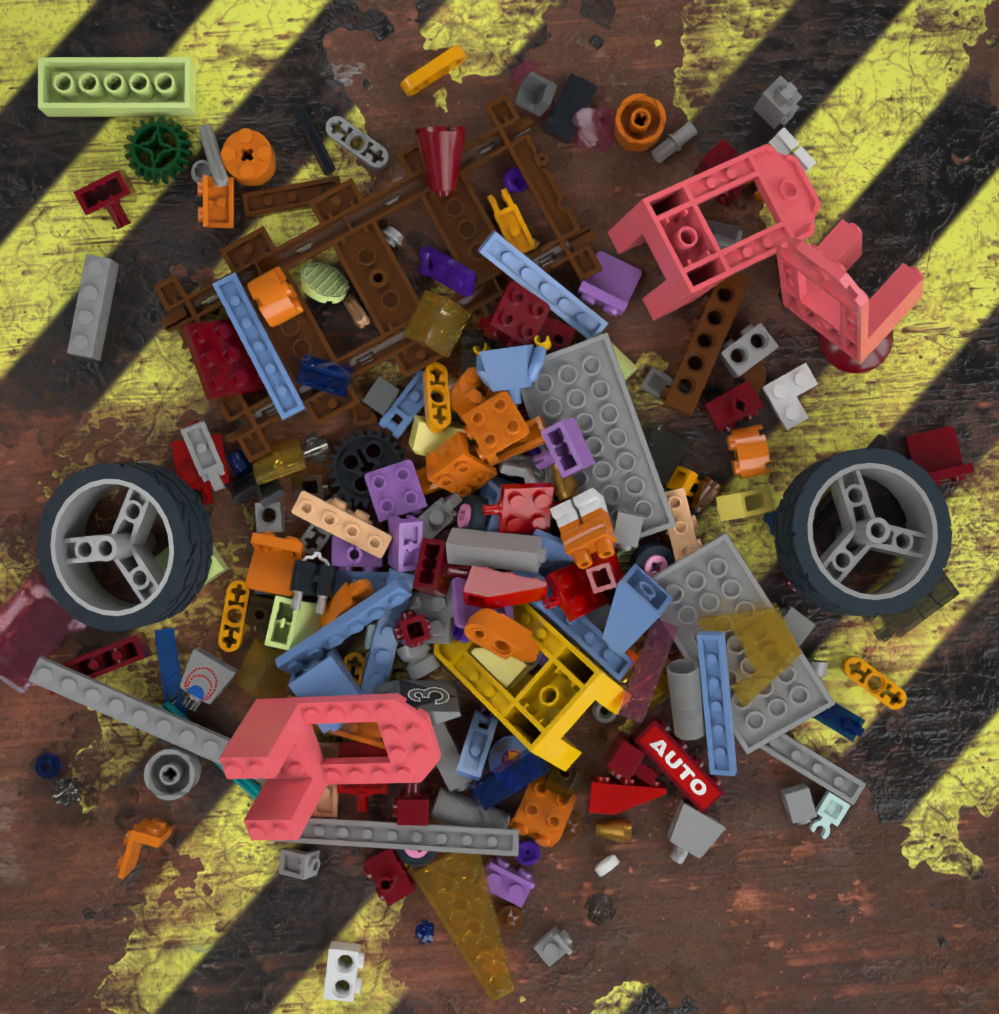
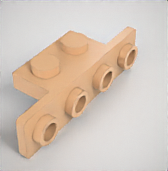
[665,488,702,562]
[292,491,392,558]

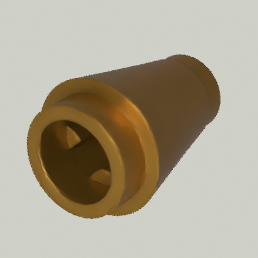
[551,464,579,502]
[596,819,632,844]

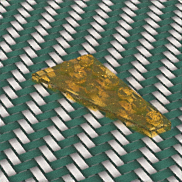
[413,852,515,1002]

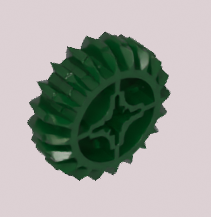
[124,116,193,185]

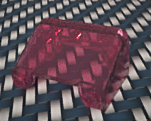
[0,571,87,694]

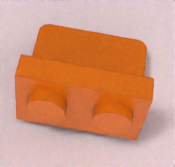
[461,391,530,466]
[425,431,497,498]
[245,531,306,598]
[508,775,577,848]
[116,818,173,879]

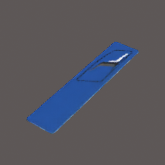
[155,628,187,717]

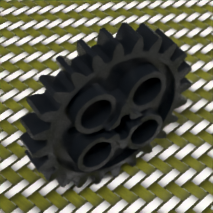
[327,428,408,510]

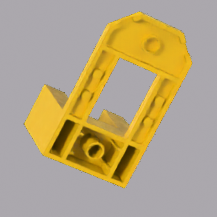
[434,603,632,771]

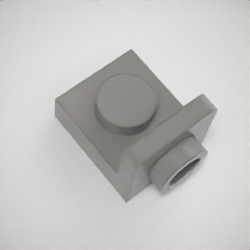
[279,847,320,880]
[533,926,573,967]

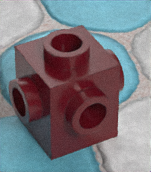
[392,609,431,648]

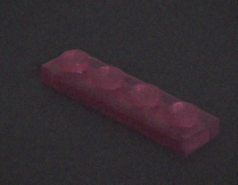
[618,619,678,724]

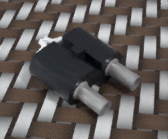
[289,552,337,615]

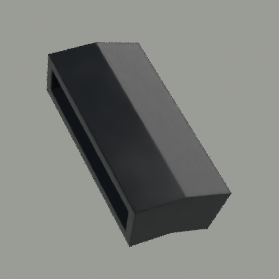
[542,73,598,145]

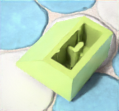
[264,595,326,650]

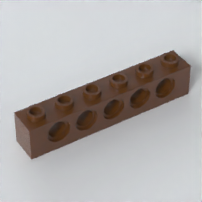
[660,273,751,418]

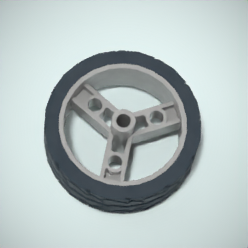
[774,448,952,616]
[37,462,213,632]

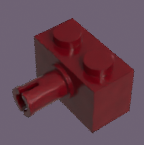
[73,169,136,230]
[702,380,763,433]
[413,538,472,597]
[603,733,659,786]
[393,783,431,826]
[363,848,416,906]

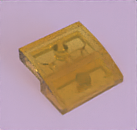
[253,437,306,485]

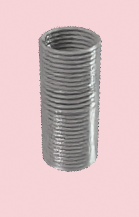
[667,659,706,740]
[430,787,510,828]

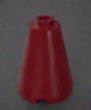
[414,126,466,197]

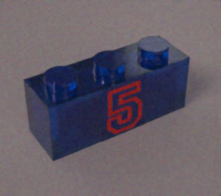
[467,749,550,811]

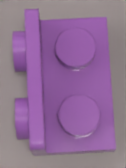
[477,856,535,908]

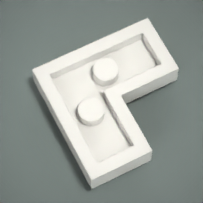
[762,363,818,431]
[498,454,554,486]

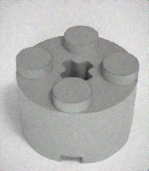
[144,745,201,800]

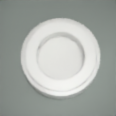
[594,854,620,877]

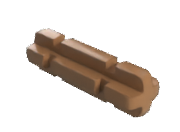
[343,293,370,328]

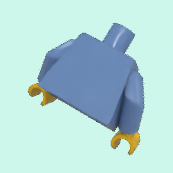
[473,335,551,404]

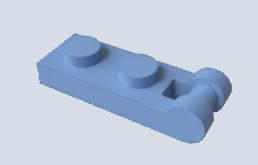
[378,370,436,439]
[455,709,498,781]

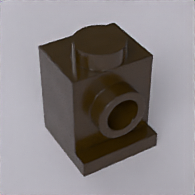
[291,475,328,505]
[246,594,275,633]
[542,762,584,800]

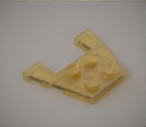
[697,606,802,707]

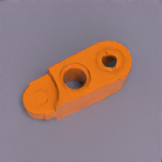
[319,579,374,628]
[464,608,540,662]

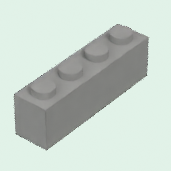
[67,254,119,361]

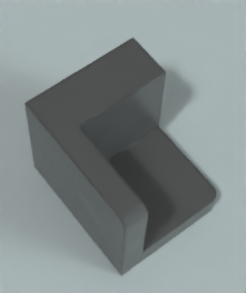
[514,71,557,117]
[362,376,399,416]

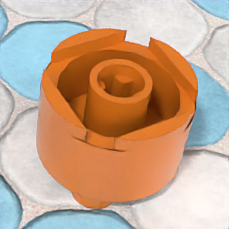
[613,93,666,152]
[221,128,276,186]
[247,266,304,328]
[449,367,505,423]
[726,424,771,479]

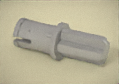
[651,121,698,163]

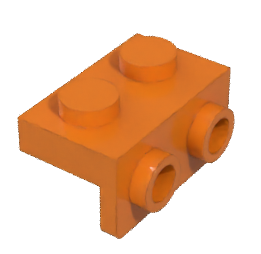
[198,175,234,229]

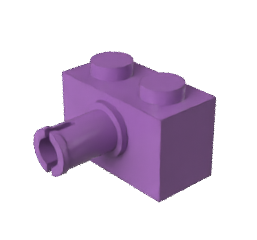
[533,417,596,478]
[332,536,384,572]

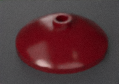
[818,329,893,374]

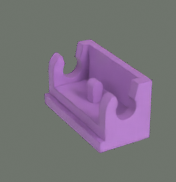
[388,515,423,572]

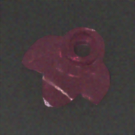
[572,106,614,152]

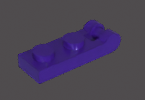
[418,246,476,297]

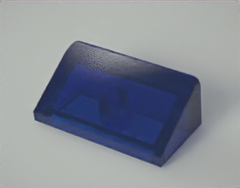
[297,354,354,398]

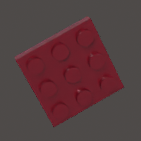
[182,319,267,399]

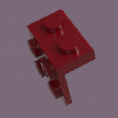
[477,281,550,348]
[906,426,974,486]

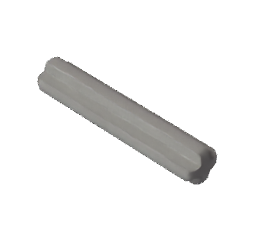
[199,124,228,187]

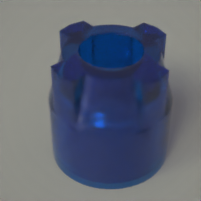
[226,449,253,476]

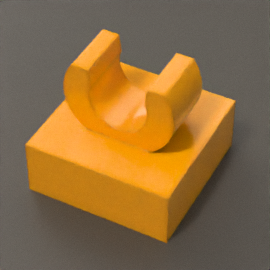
[666,465,700,497]

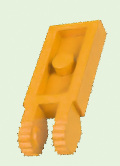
[487,188,537,256]

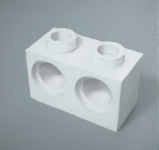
[323,941,365,1002]

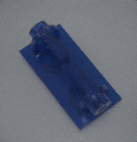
[813,702,865,742]

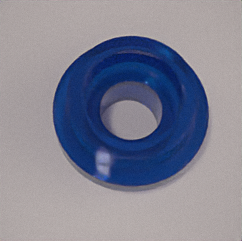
[35,753,61,779]
[415,919,434,945]

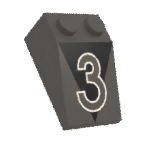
[375,679,461,726]

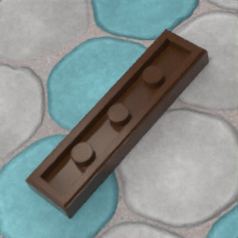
[241,176,341,219]

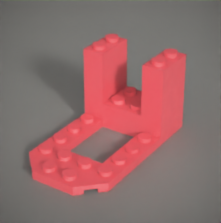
[608,144,821,321]
[775,219,924,364]
[219,693,441,841]

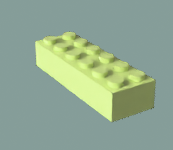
[38,57,196,117]

